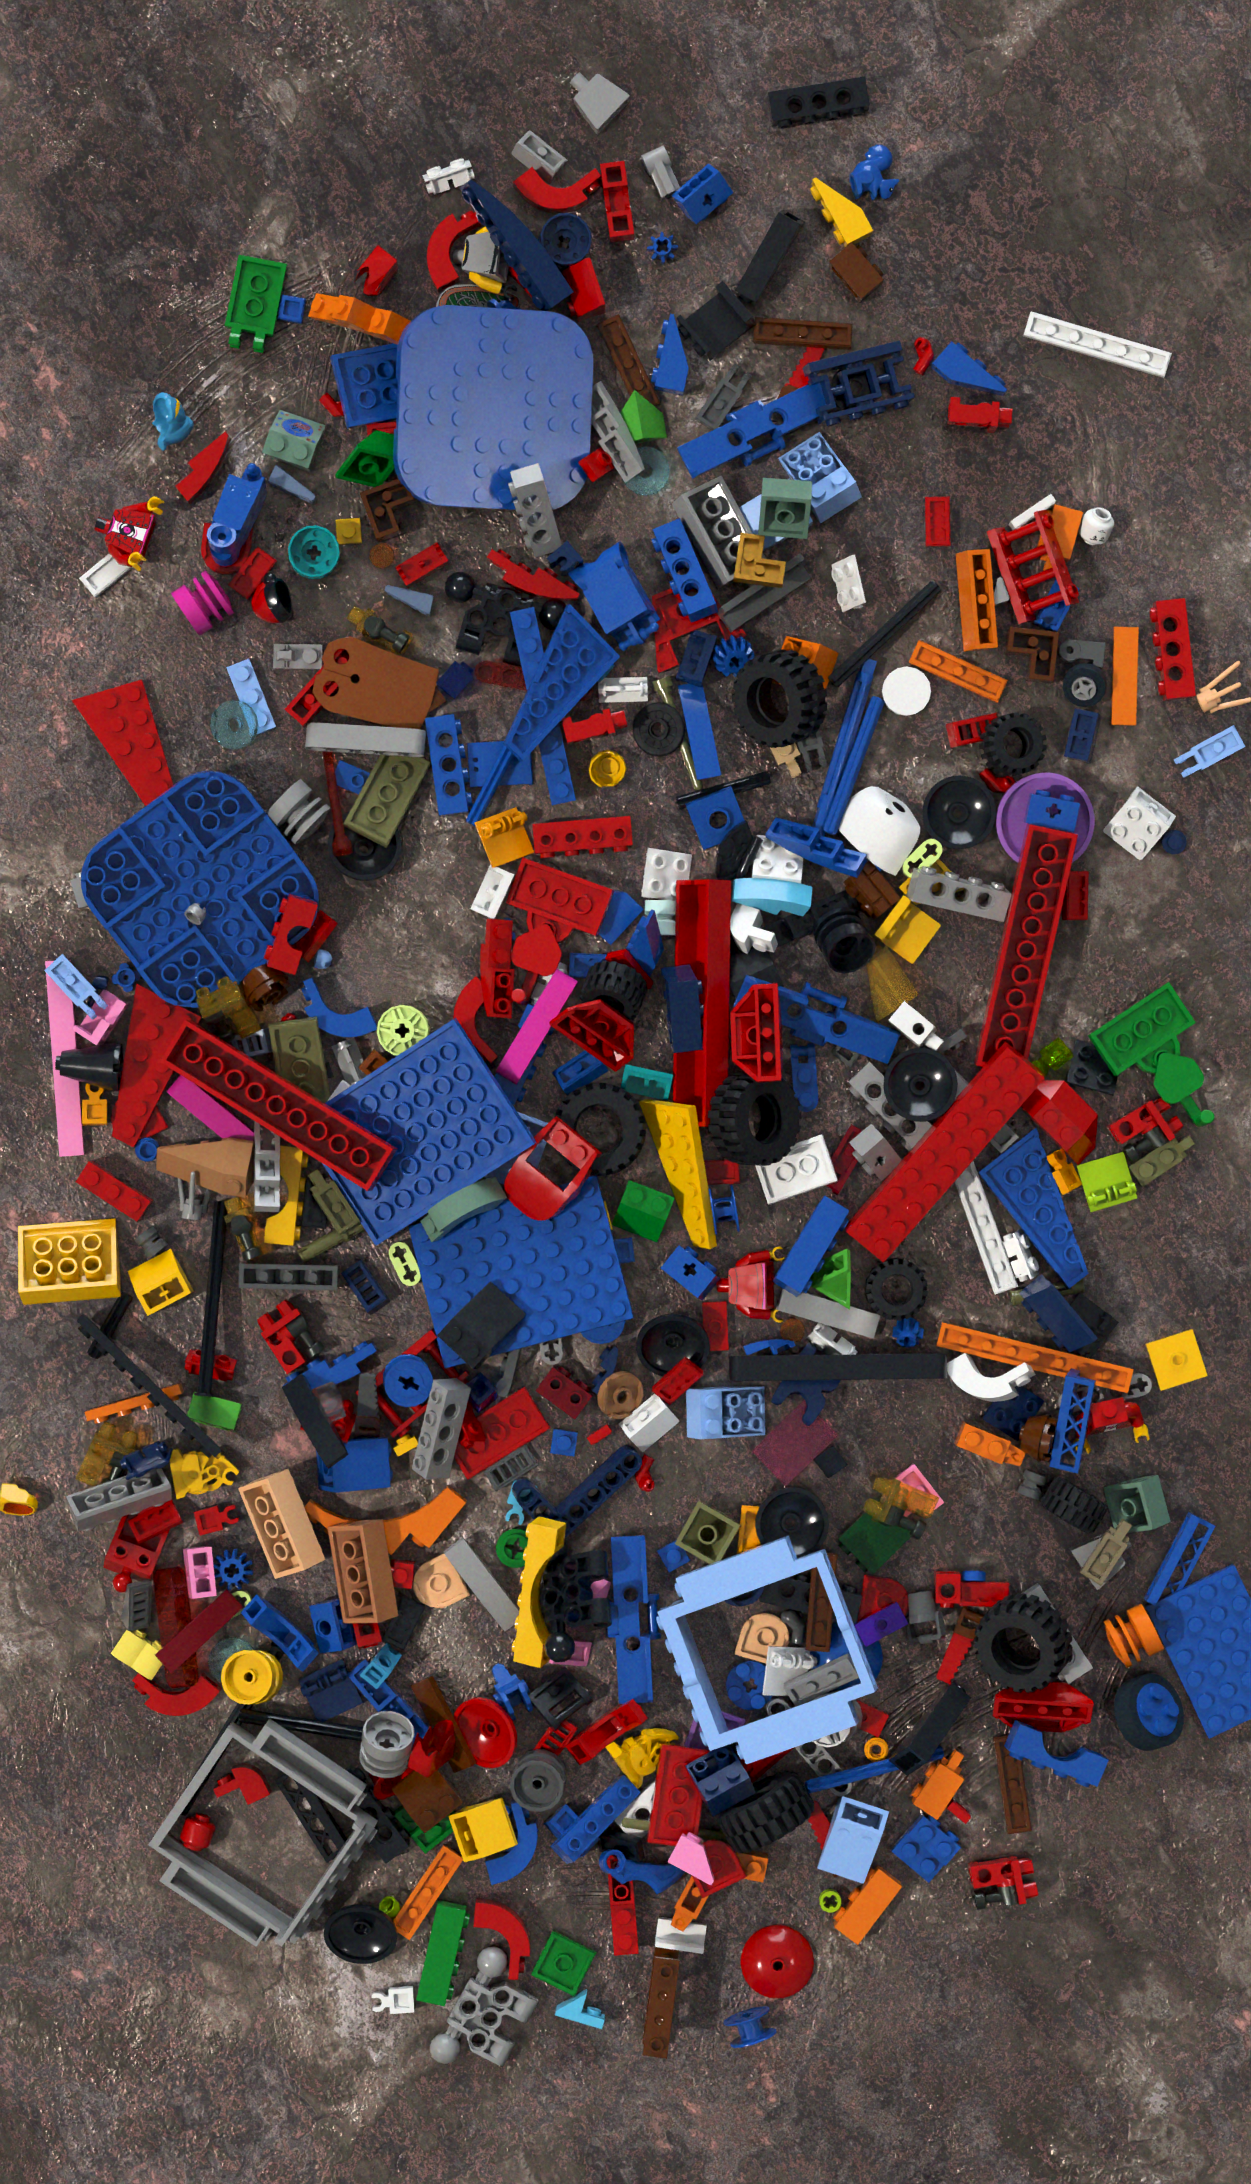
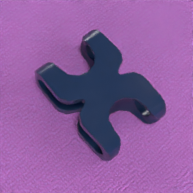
[771,1343,841,1426]

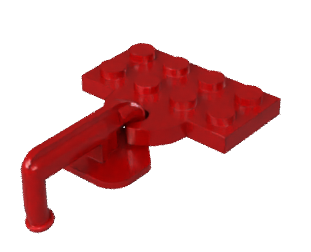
[506,857,614,1006]

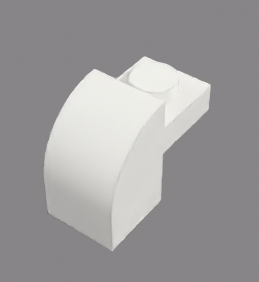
[730,903,778,954]

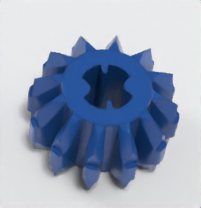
[712,635,755,677]
[213,1548,254,1590]

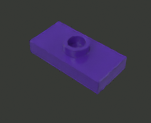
[854,1602,908,1647]

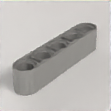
[305,723,426,757]
[766,1696,852,1796]

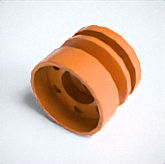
[1103,1603,1164,1668]

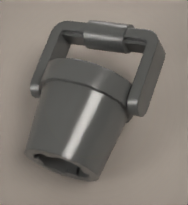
[905,1590,946,1645]

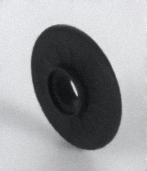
[633,702,685,756]

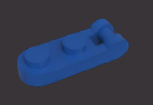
[790,1043,818,1112]

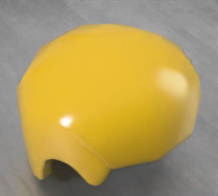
[588,750,627,788]

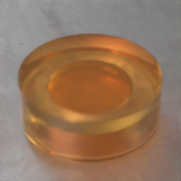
[369,543,394,569]
[780,1318,805,1343]

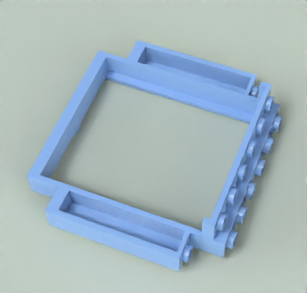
[656,1535,878,1764]

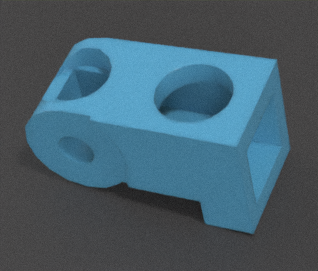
[360,1642,402,1689]

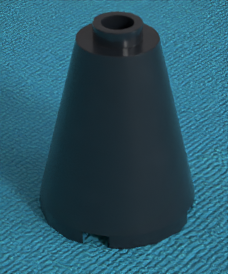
[55,1043,123,1092]

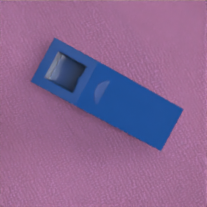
[651,314,689,396]
[931,341,1007,396]
[626,909,664,977]

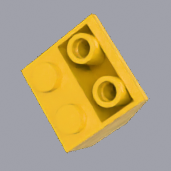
[128,1249,194,1316]
[448,1798,518,1862]

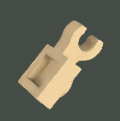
[769,743,802,778]

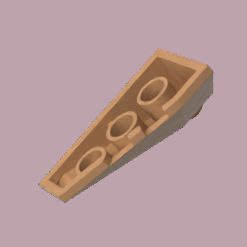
[156,1137,254,1198]

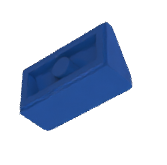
[552,1050,608,1095]

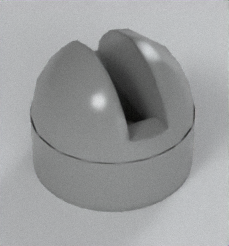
[184,903,206,925]

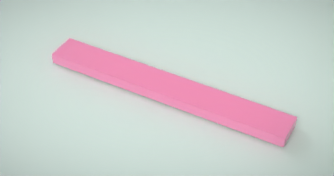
[45,960,85,1157]

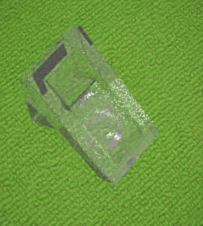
[312,1381,346,1421]

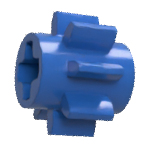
[647,232,678,265]
[892,1318,924,1348]

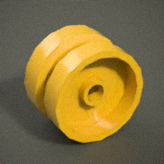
[221,1650,283,1705]

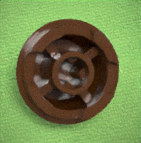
[242,964,291,1011]
[1019,1414,1058,1462]

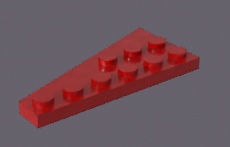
[72,679,174,806]
[112,983,202,1148]

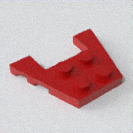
[652,588,747,674]

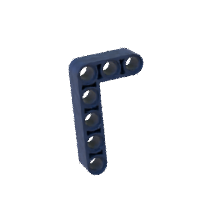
[512,1445,642,1539]

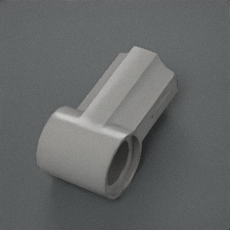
[641,146,680,199]

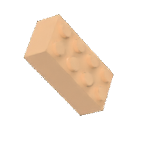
[238,1469,325,1579]

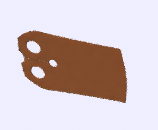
[312,637,439,729]

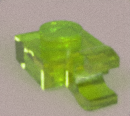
[1032,1037,1074,1077]

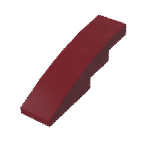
[155,1589,243,1673]

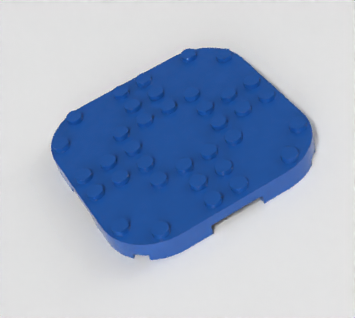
[393,305,593,510]
[81,771,319,1008]

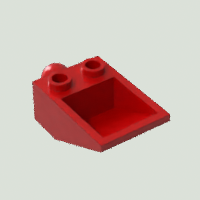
[103,1506,171,1593]

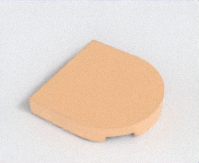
[413,1553,470,1608]
[734,1612,789,1664]

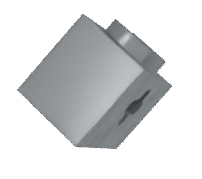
[849,1124,902,1181]

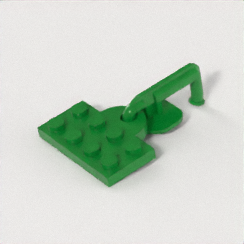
[1088,982,1214,1127]

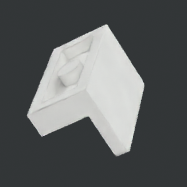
[619,1393,679,1452]
[655,1917,707,1954]

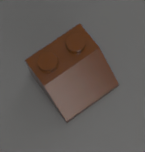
[391,1769,463,1833]

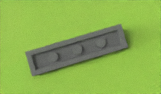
[717,553,811,633]

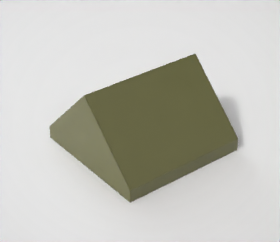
[675,1501,741,1564]

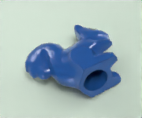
[849,144,899,200]

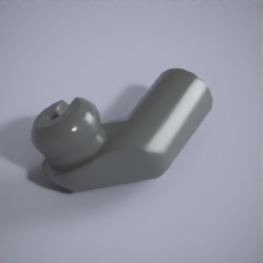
[781,1610,805,1644]

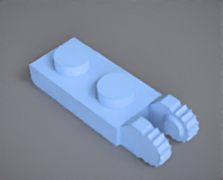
[1174,725,1245,778]
[44,954,108,1019]

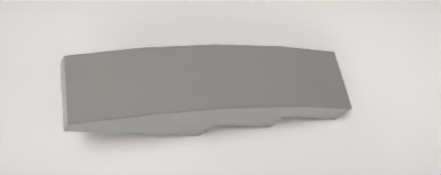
[591,381,645,483]
[254,1121,280,1212]
[776,1288,880,1339]
[444,1537,519,1631]

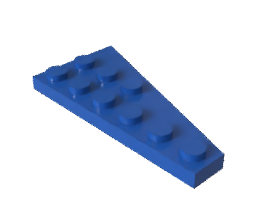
[503,604,620,761]

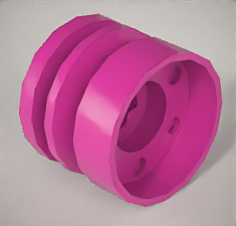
[171,570,234,636]

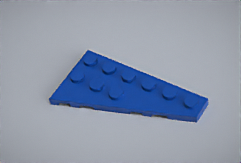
[978,1127,1089,1289]

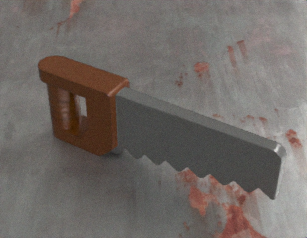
[354,1373,381,1438]

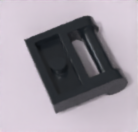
[528,1667,593,1731]

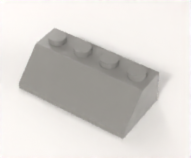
[672,476,766,590]
[66,1468,172,1532]

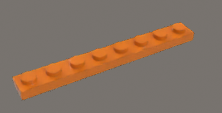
[936,1322,1134,1393]

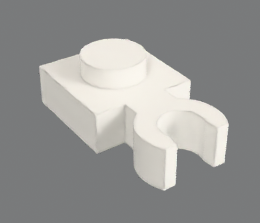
[372,1986,415,2014]

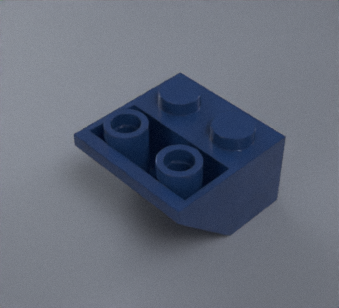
[685,1744,756,1816]

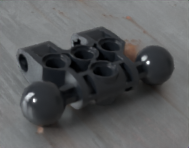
[445,572,566,668]
[540,1542,612,1662]

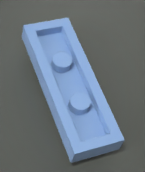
[226,659,277,736]

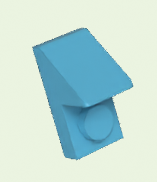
[555,1989,605,2029]

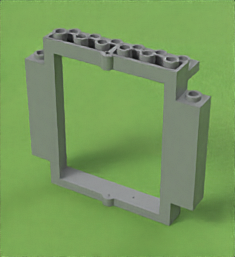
[148,1718,378,1947]

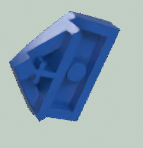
[599,890,644,945]
[742,1339,796,1356]

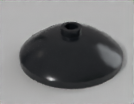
[922,775,996,849]
[328,811,402,881]
[883,1048,958,1122]
[636,1314,710,1377]
[755,1487,829,1559]
[324,1905,397,1964]

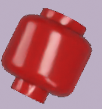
[180,1813,215,1851]

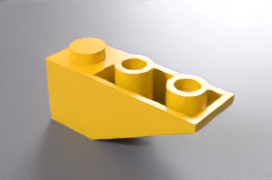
[810,178,873,248]

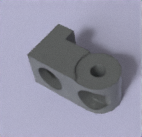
[1058,639,1105,669]

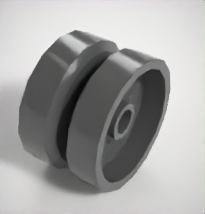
[510,1749,567,1812]

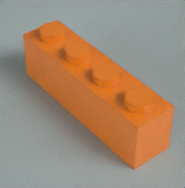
[956,549,998,652]

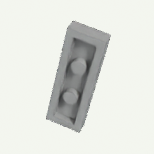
[784,1653,859,1707]

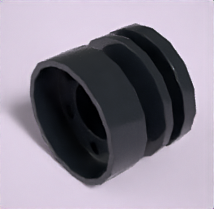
[813,907,875,974]

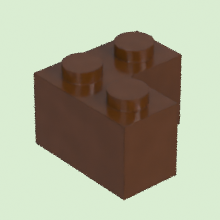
[360,479,416,542]
[1005,627,1059,684]

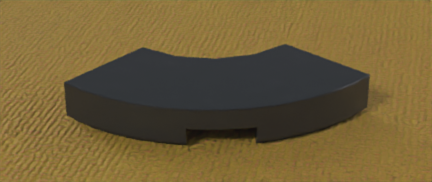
[715,820,753,880]

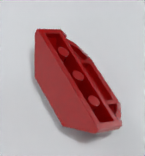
[730,983,783,1082]
[549,999,634,1072]
[1020,1080,1098,1165]
[992,1682,1093,1733]

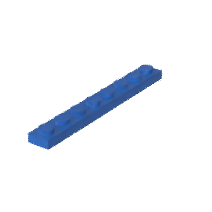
[510,607,576,805]

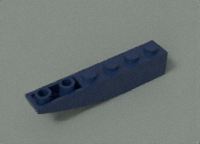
[460,180,573,311]

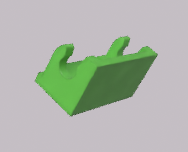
[187,1391,242,1433]

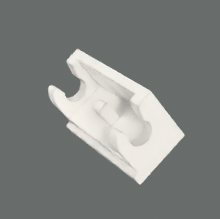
[470,864,515,919]

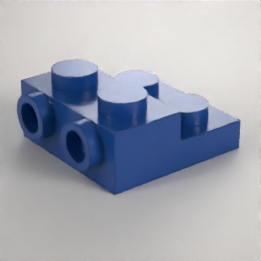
[891,1813,961,1883]

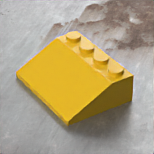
[18,1218,121,1305]

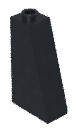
[735,210,805,304]
[889,1682,971,1776]

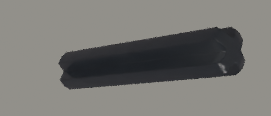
[87,1292,132,1359]

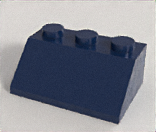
[1019,1274,1098,1352]

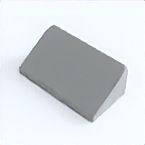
[512,130,568,184]

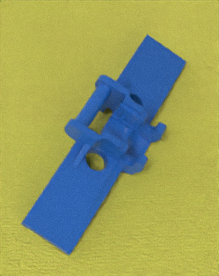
[677,383,837,479]
[733,975,901,1064]
[605,1535,661,1704]

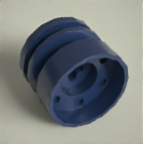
[538,213,592,272]

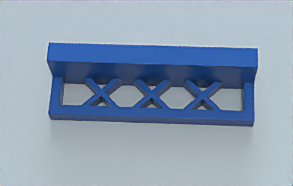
[1049,1368,1096,1474]
[1144,1512,1215,1606]

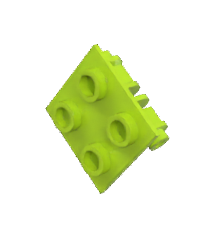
[1077,1152,1137,1212]

